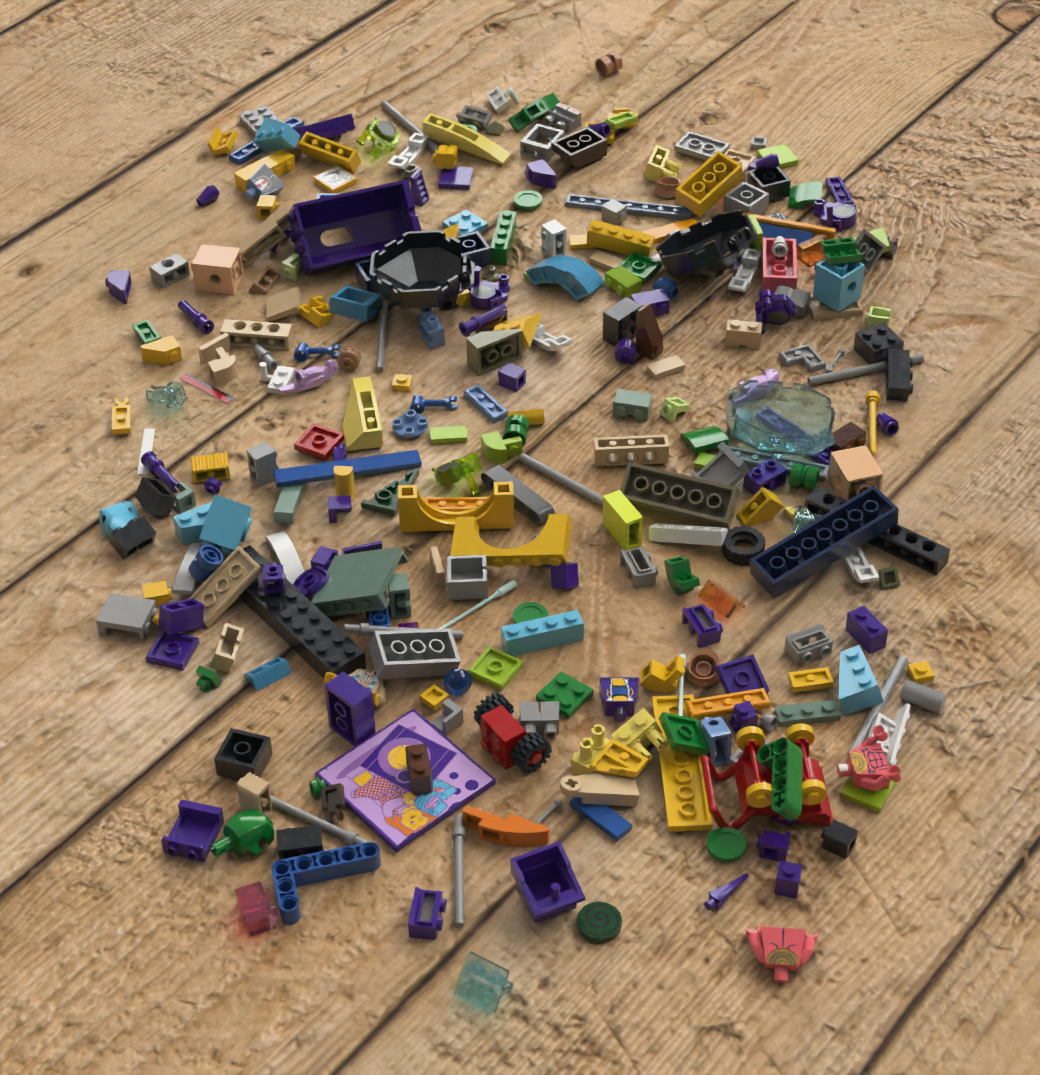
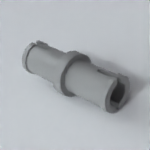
[253,344,279,371]

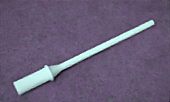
[438,580,517,629]
[678,654,687,716]

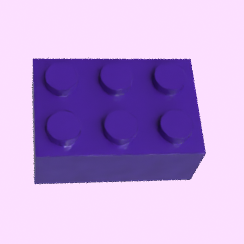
[325,671,376,747]

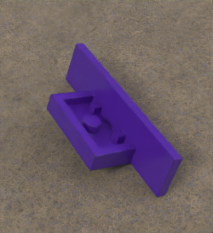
[295,113,355,140]

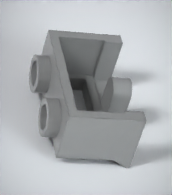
[620,547,658,589]
[784,624,833,666]

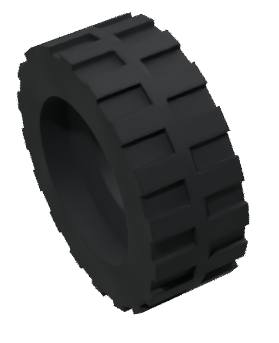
[722,526,766,566]

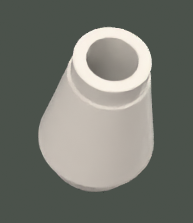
[772,236,788,257]

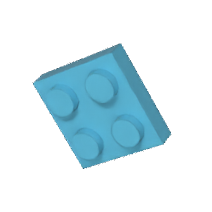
[443,209,488,236]

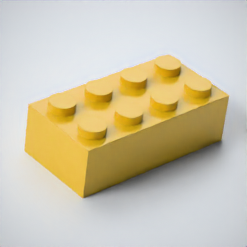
[676,151,743,217]

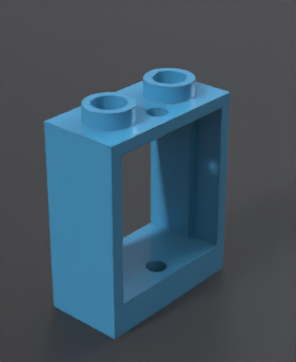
[329,286,382,322]

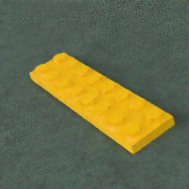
[652,695,712,832]

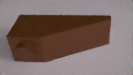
[636,302,663,360]

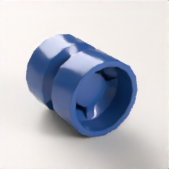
[189,545,223,582]

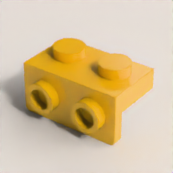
[207,127,238,156]

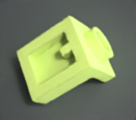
[282,253,301,281]
[659,397,691,422]

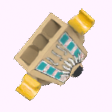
[323,669,386,709]

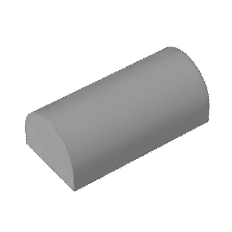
[900,680,946,714]

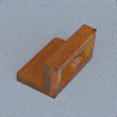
[797,233,827,267]
[698,580,746,619]

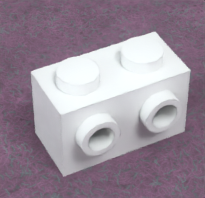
[541,220,566,257]

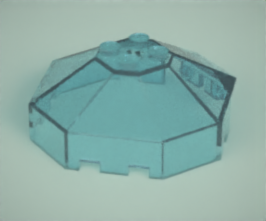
[725,380,835,459]

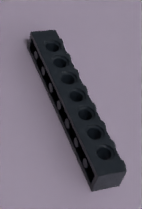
[804,487,950,576]

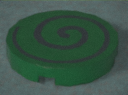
[577,901,622,943]

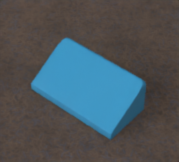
[244,657,291,690]

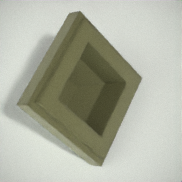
[485,121,505,136]
[878,566,900,589]

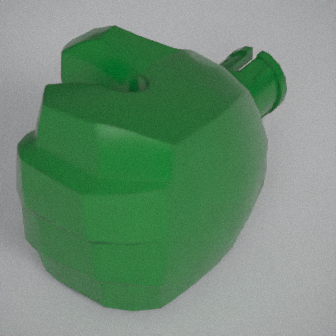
[210,808,274,857]

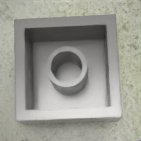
[723,182,769,215]

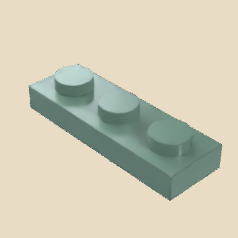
[774,700,841,727]

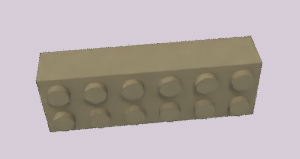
[620,462,740,529]

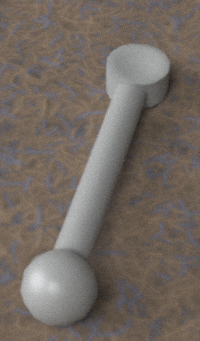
[825,349,845,373]
[533,799,563,823]

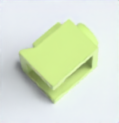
[865,306,891,328]

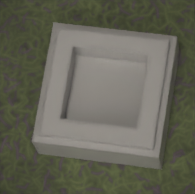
[750,137,767,150]

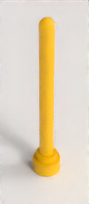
[865,391,880,456]

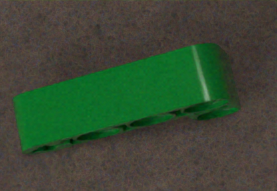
[756,737,803,821]

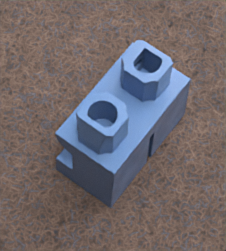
[416,308,445,350]

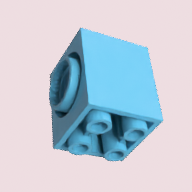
[813,259,865,312]
[199,494,252,555]

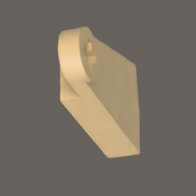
[560,772,639,807]

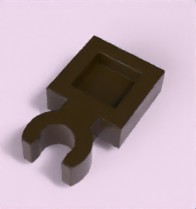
[880,236,898,260]
[321,783,345,824]

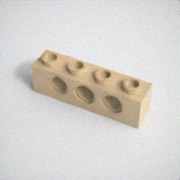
[220,319,293,350]
[593,434,669,467]

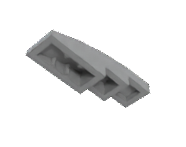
[172,542,202,595]

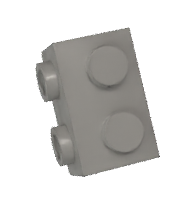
[456,105,493,130]

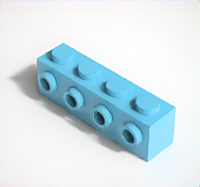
[501,610,584,656]

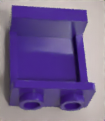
[161,799,224,862]

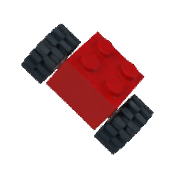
[473,693,552,773]

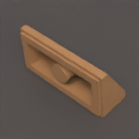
[249,265,281,295]

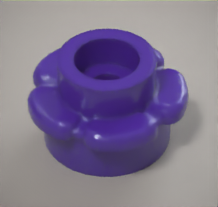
[203,477,221,494]

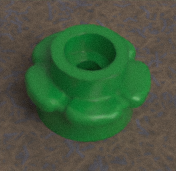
[309,777,326,798]

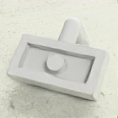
[486,86,520,113]
[259,362,295,395]

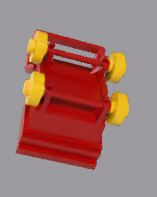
[701,723,833,830]

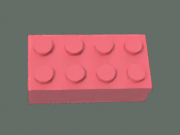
[762,238,797,294]

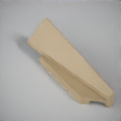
[235,205,291,266]

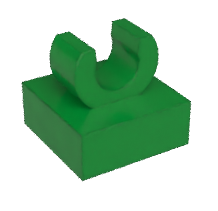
[195,665,222,693]

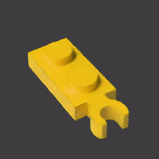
[112,397,131,435]

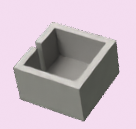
[447,555,488,600]

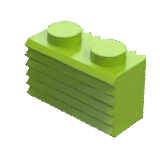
[604,265,642,298]

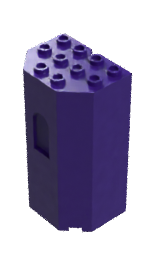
[288,179,422,275]

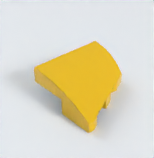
[297,296,334,328]

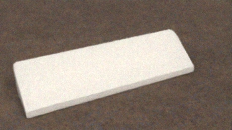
[649,523,728,546]

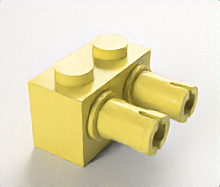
[643,145,682,183]
[611,708,669,762]
[570,724,611,776]

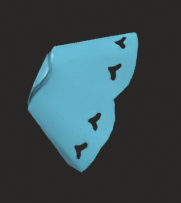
[99,501,138,537]

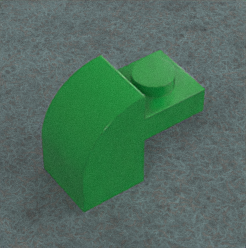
[664,556,700,594]

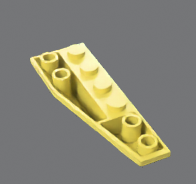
[422,113,511,165]
[343,376,383,451]

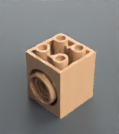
[190,244,243,295]
[828,445,883,501]

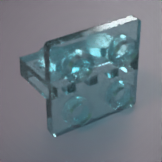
[454,952,514,1014]

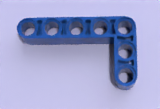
[271,842,381,925]

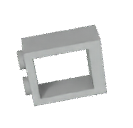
[520,123,565,162]

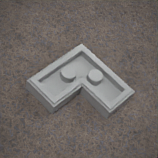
[778,344,826,373]

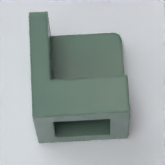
[173,481,196,514]

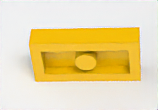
[788,667,834,693]

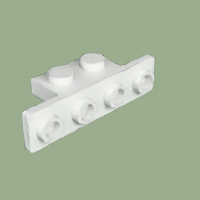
[868,703,911,766]

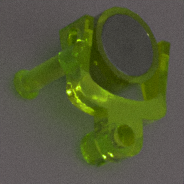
[356,118,401,158]
[432,452,482,495]

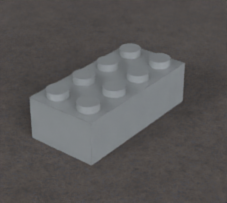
[368,628,461,679]

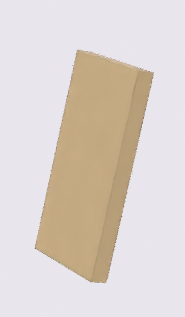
[188,546,263,627]

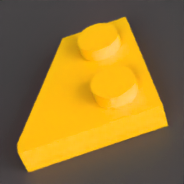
[589,739,648,778]

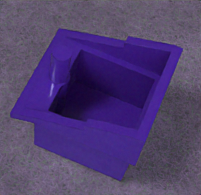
[510,841,585,923]

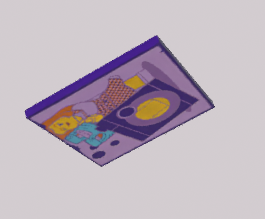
[315,708,496,853]

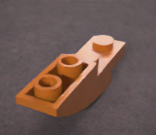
[462,805,550,847]

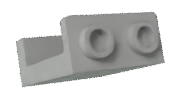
[690,441,750,486]
[96,593,158,641]

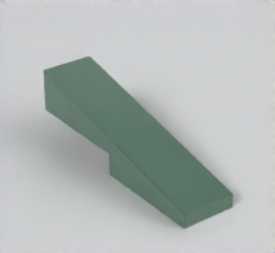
[274,483,305,524]

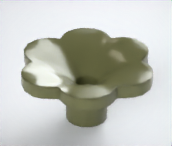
[482,266,503,282]

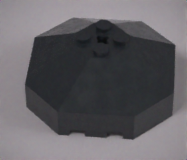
[656,209,757,279]
[369,230,475,309]

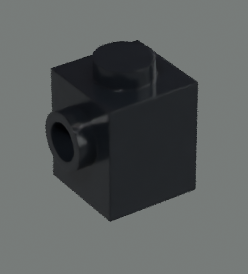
[821,820,858,859]

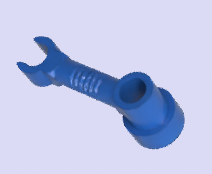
[294,342,340,362]
[410,395,457,414]

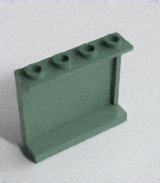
[311,546,409,617]

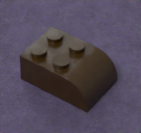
[551,126,607,167]

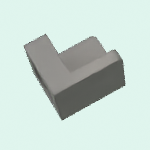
[432,699,464,736]

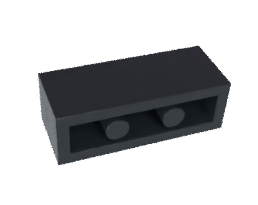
[885,348,913,401]

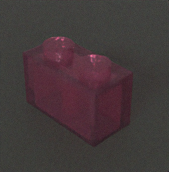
[235,881,278,937]

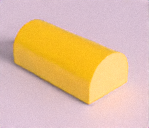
[507,408,545,425]
[333,466,355,502]

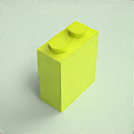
[602,490,643,550]

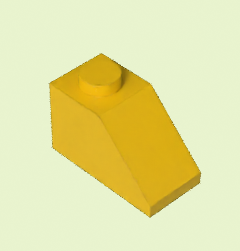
[140,335,182,365]
[737,487,784,526]

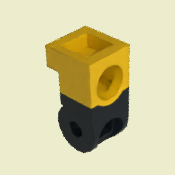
[439,289,471,311]

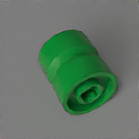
[503,414,529,447]
[789,462,820,491]

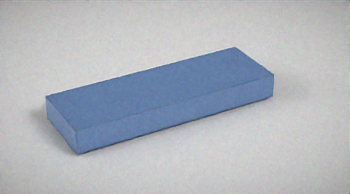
[464,385,508,423]

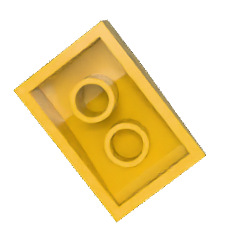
[493,313,541,348]

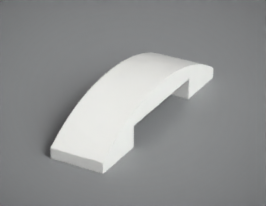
[388,133,429,169]
[728,248,762,292]
[532,323,573,351]
[265,531,304,586]
[842,547,879,583]

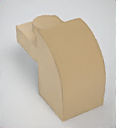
[208,347,237,386]

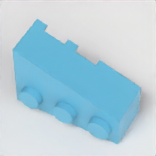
[253,117,301,153]
[173,497,225,545]
[839,645,883,716]

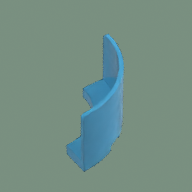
[526,255,604,301]

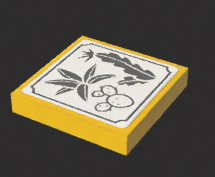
[313,165,357,194]

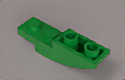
[508,93,560,133]

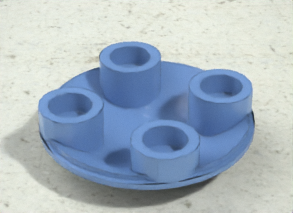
[392,409,428,438]

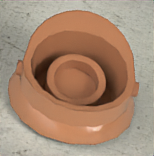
[654,176,681,199]
[685,648,720,687]

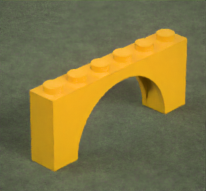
[398,482,514,532]
[450,514,572,567]

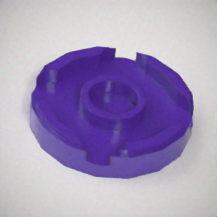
[294,566,329,598]

